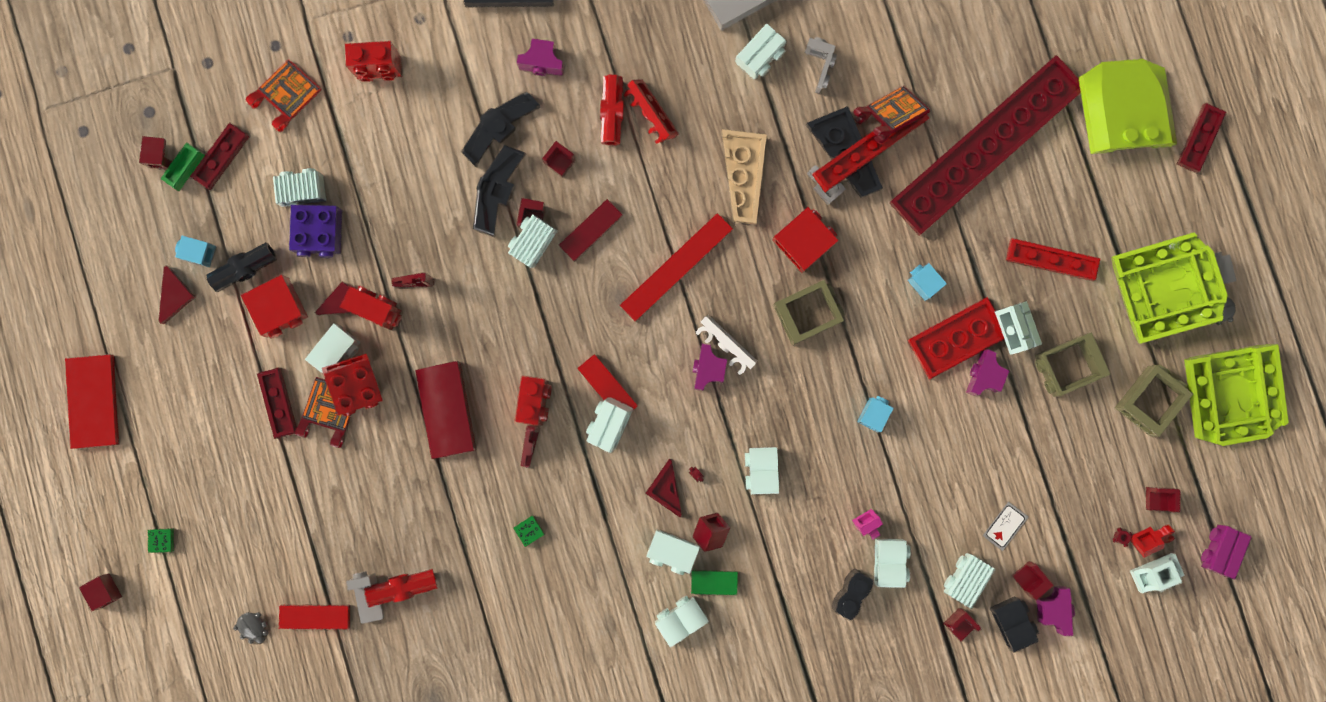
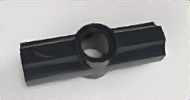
[206,242,277,292]

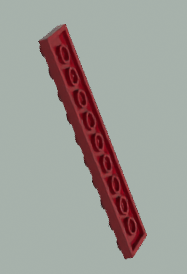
[889,55,1081,236]

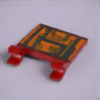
[245,59,321,132]

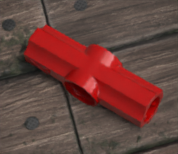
[600,74,624,146]
[364,569,438,608]

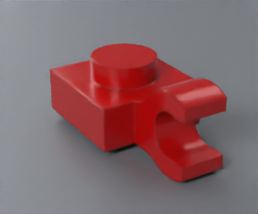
[1131,525,1175,558]

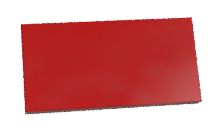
[907,297,1004,379]
[65,354,119,449]

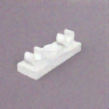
[696,315,757,375]

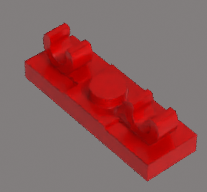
[624,79,679,144]

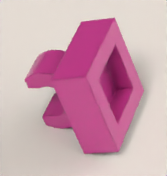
[852,509,883,540]

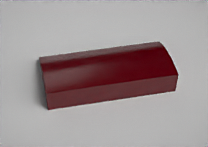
[415,361,477,459]

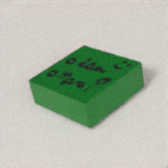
[513,515,545,547]
[148,528,174,553]

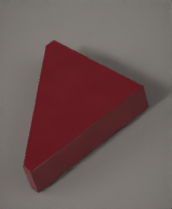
[158,265,196,324]
[392,273,434,287]
[314,281,351,316]
[520,425,540,468]
[645,459,682,517]

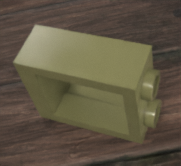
[773,280,845,345]
[1034,332,1110,397]
[1115,365,1193,437]

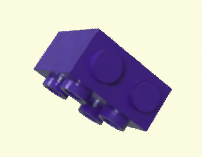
[289,205,342,258]

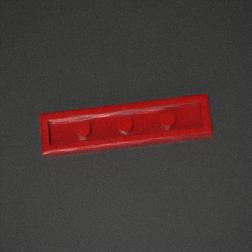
[1006,238,1101,281]

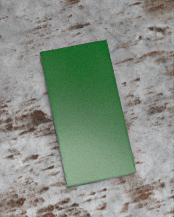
[160,142,205,191]
[691,570,738,595]

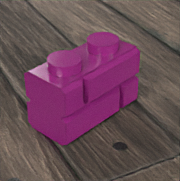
[1201,524,1252,580]

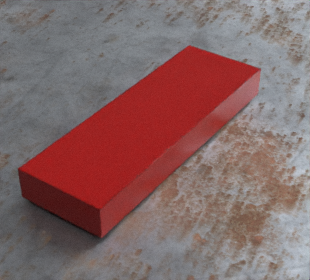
[577,354,638,410]
[279,604,350,629]

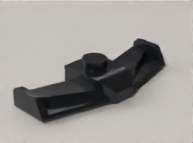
[461,91,540,168]
[473,145,526,238]

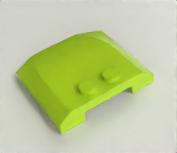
[1079,59,1177,154]
[1111,232,1227,344]
[1184,344,1289,446]

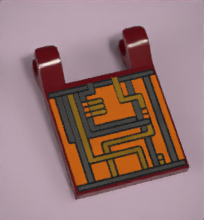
[853,86,930,144]
[295,377,351,448]

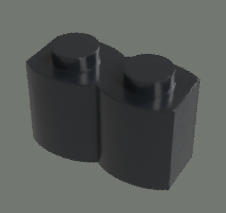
[832,569,873,621]
[990,596,1039,653]

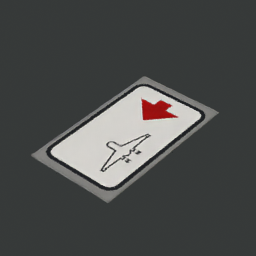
[983,501,1028,551]

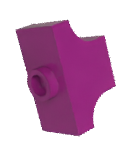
[517,39,564,76]
[692,344,727,391]
[966,350,1009,396]
[1036,586,1075,636]

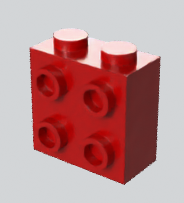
[345,41,402,82]
[772,207,838,273]
[241,275,308,339]
[340,285,402,330]
[322,354,383,416]
[515,376,552,425]

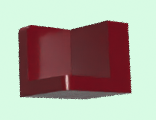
[139,136,172,169]
[542,141,576,178]
[517,198,546,229]
[1146,487,1180,512]
[693,512,730,552]
[1012,561,1054,600]
[79,573,122,612]
[943,608,982,642]

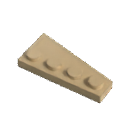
[722,129,767,225]

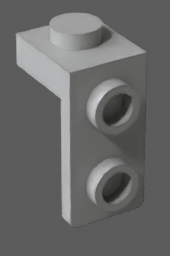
[805,38,837,94]
[346,571,384,623]

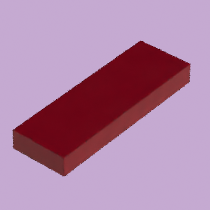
[1177,103,1227,174]
[190,122,250,190]
[559,199,623,262]
[257,367,297,439]

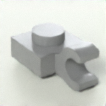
[807,165,846,205]

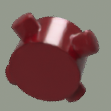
[689,467,704,482]
[1112,527,1133,547]

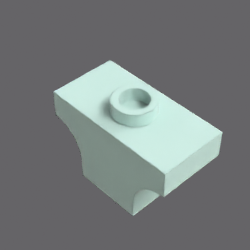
[1130,553,1185,593]

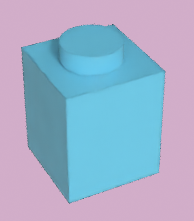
[175,236,216,267]
[907,263,947,300]
[857,396,893,433]

